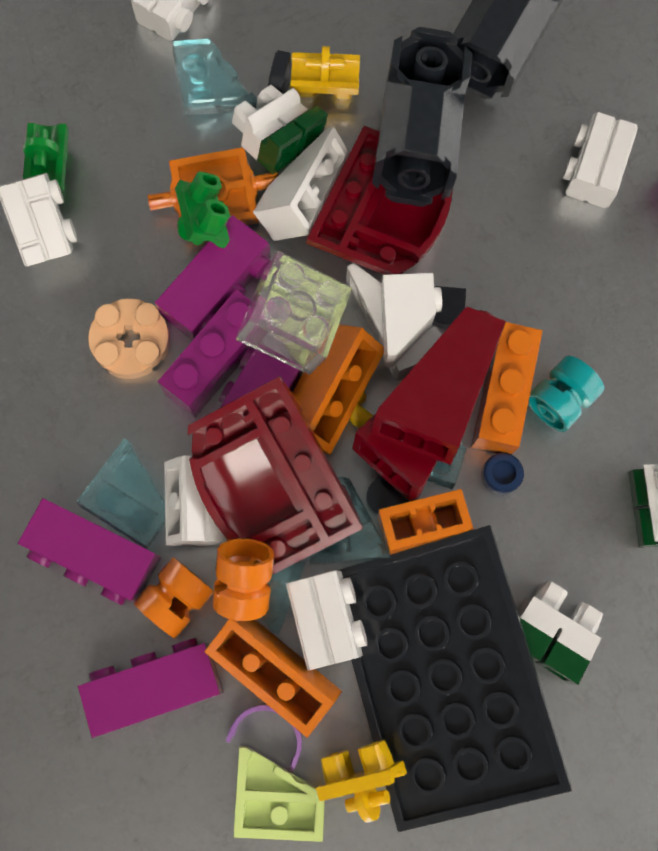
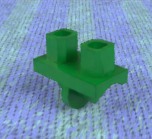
[23,123,69,193]
[175,171,231,248]

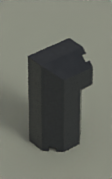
[453,0,563,99]
[372,27,472,207]

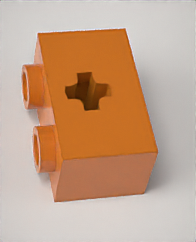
[378,489,474,555]

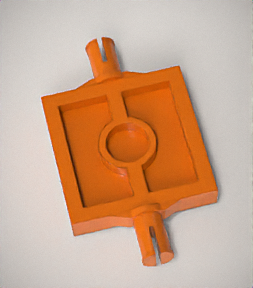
[147,147,278,226]

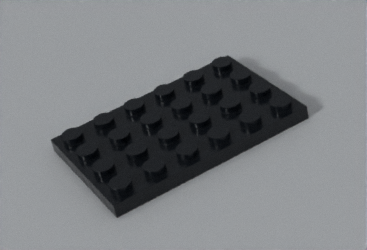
[337,525,572,832]

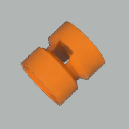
[213,539,274,621]
[134,557,214,639]

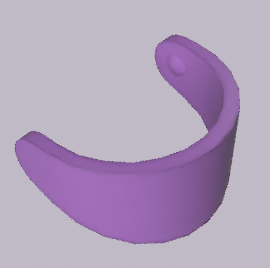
[226,703,302,773]

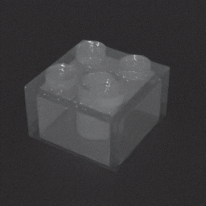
[236,251,352,375]

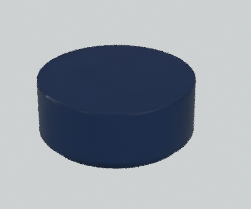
[481,453,524,495]

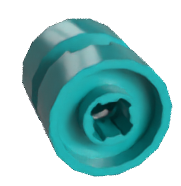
[528,355,605,432]

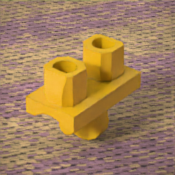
[290,46,360,99]
[316,740,407,823]

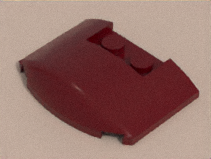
[306,125,453,275]
[187,376,363,575]

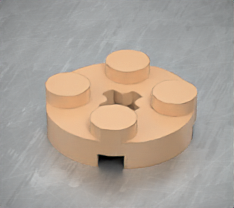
[88,299,170,379]

